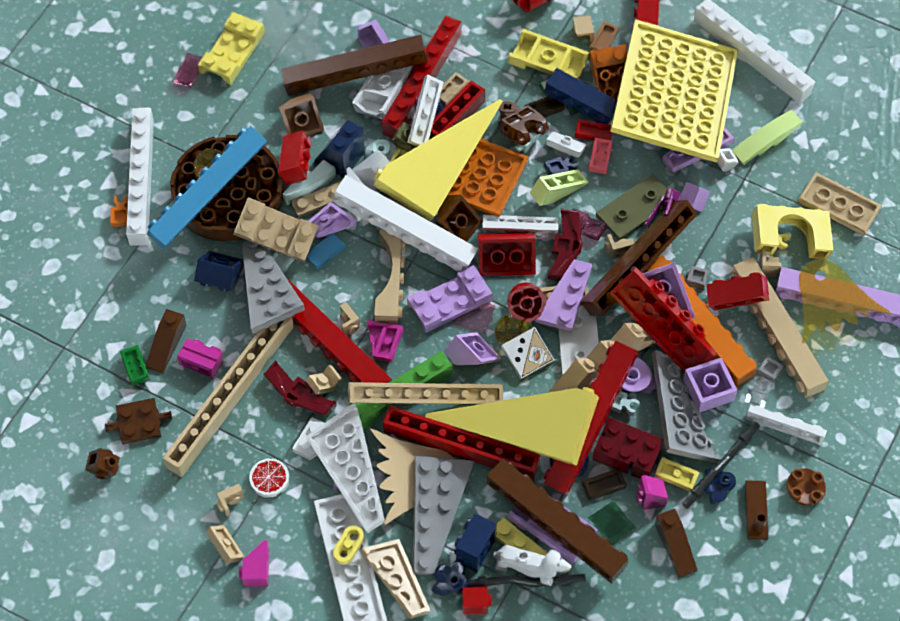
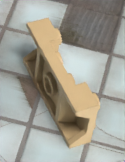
[233,197,318,263]

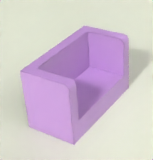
[357,20,390,48]

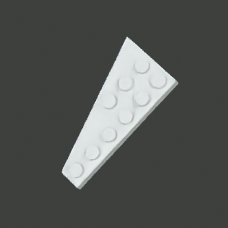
[306,403,385,533]

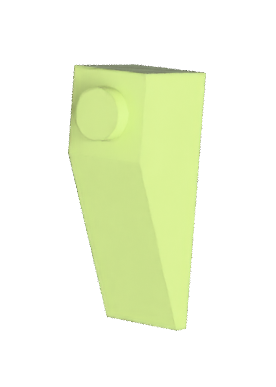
[530,169,589,206]

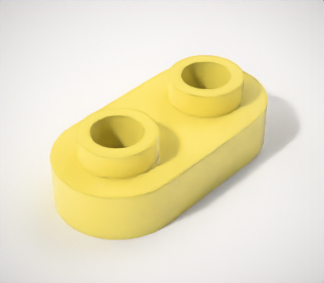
[333,526,364,565]

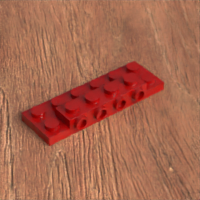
[609,267,717,373]

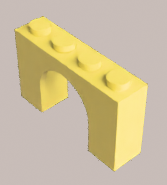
[751,204,833,260]

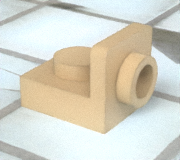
[604,234,634,259]
[339,302,360,335]
[306,365,341,395]
[216,484,244,517]

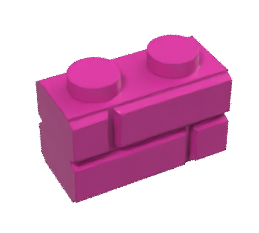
[177,339,224,378]

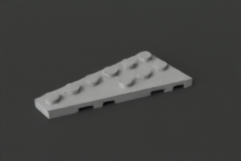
[242,241,305,334]
[652,350,721,464]
[413,456,474,576]

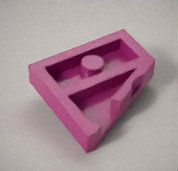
[367,320,404,363]

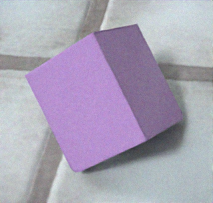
[679,182,710,212]

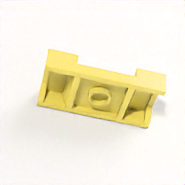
[198,12,265,85]
[508,29,589,79]

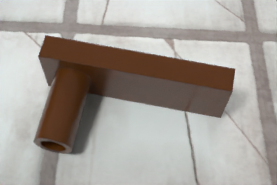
[745,480,769,540]

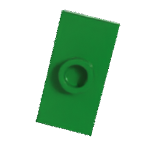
[120,345,150,386]

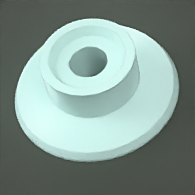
[365,139,397,161]

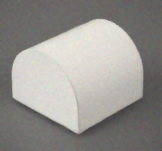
[717,148,739,172]

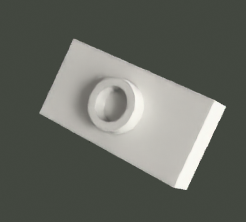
[545,131,586,158]

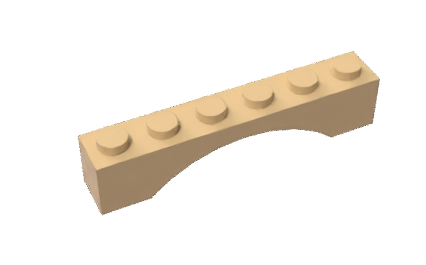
[375,228,406,325]

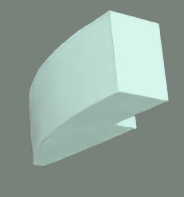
[283,160,336,205]

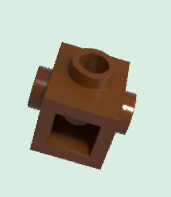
[85,448,120,480]

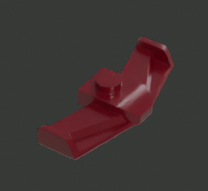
[547,208,583,281]
[263,360,337,417]

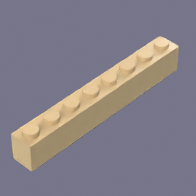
[731,257,829,398]

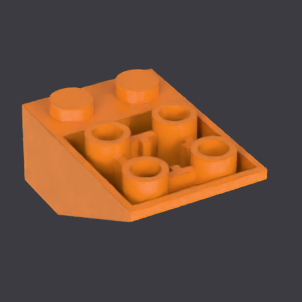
[588,44,627,100]

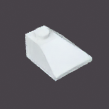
[352,150,390,194]

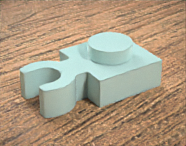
[611,391,640,416]

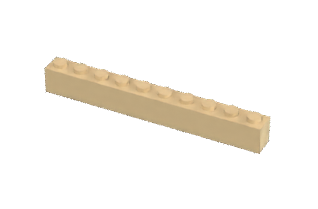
[163,316,294,477]

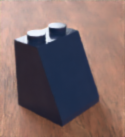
[314,120,365,178]

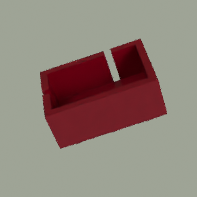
[592,417,664,479]

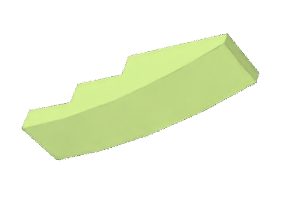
[731,110,803,165]

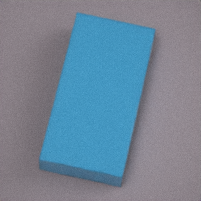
[306,233,346,270]

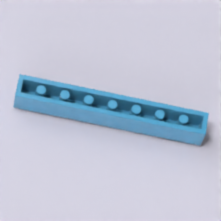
[146,125,267,250]

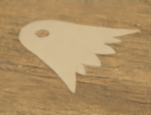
[371,429,454,525]

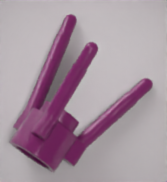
[644,189,680,227]

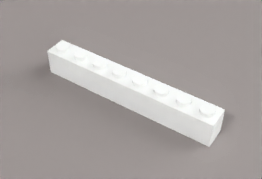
[694,0,815,104]
[126,108,154,246]
[332,175,478,272]

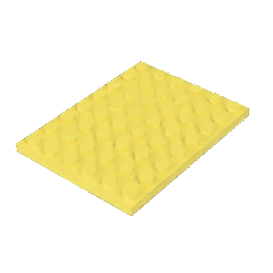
[610,19,738,163]

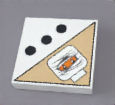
[501,327,554,380]

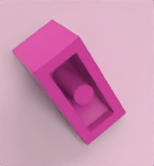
[239,540,270,587]

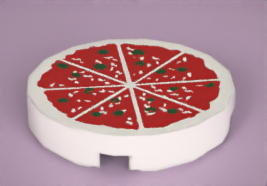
[249,459,289,498]

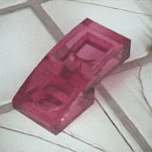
[174,53,203,88]
[572,209,607,241]

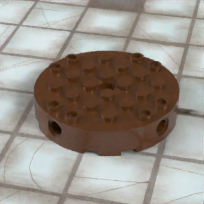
[170,135,284,241]

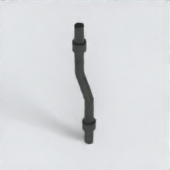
[682,422,760,509]
[466,573,586,588]

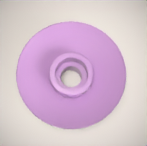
[622,358,651,392]

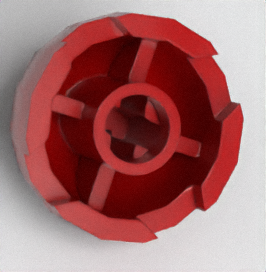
[507,282,546,322]

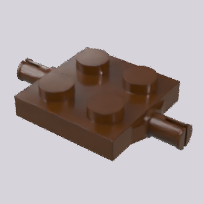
[105,398,173,444]

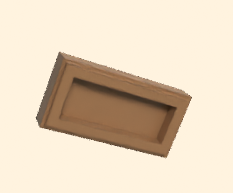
[589,21,620,51]

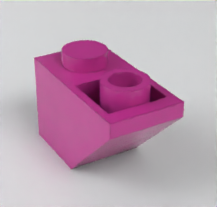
[636,475,668,510]

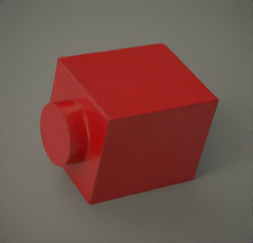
[463,587,492,614]

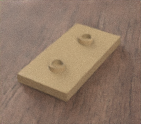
[798,172,882,236]

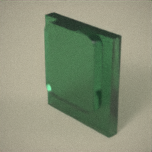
[588,500,636,546]

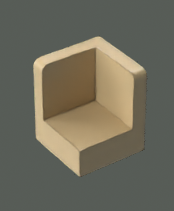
[572,15,594,43]
[759,250,782,277]

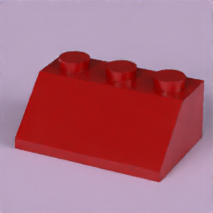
[478,232,536,276]

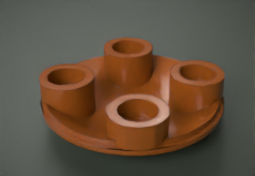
[786,468,826,506]

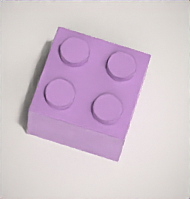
[683,358,737,413]

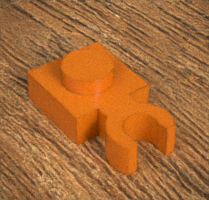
[110,196,128,227]

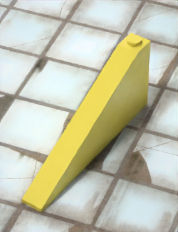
[373,99,503,221]
[425,387,599,466]

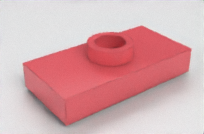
[588,138,613,174]

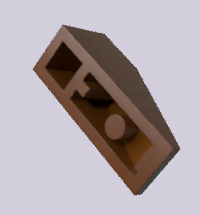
[145,309,187,374]
[655,509,698,578]

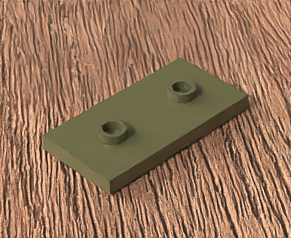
[596,174,667,240]

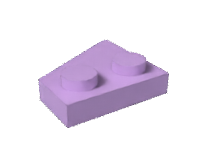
[308,202,356,238]

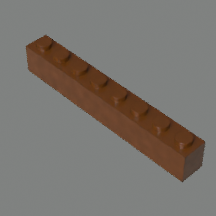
[281,35,428,96]
[580,200,698,316]
[486,459,629,584]

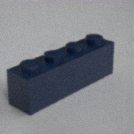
[544,68,617,124]

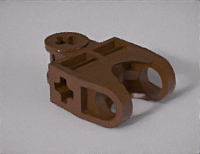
[498,101,549,145]

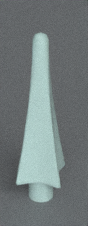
[513,122,551,154]

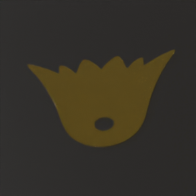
[799,259,892,343]

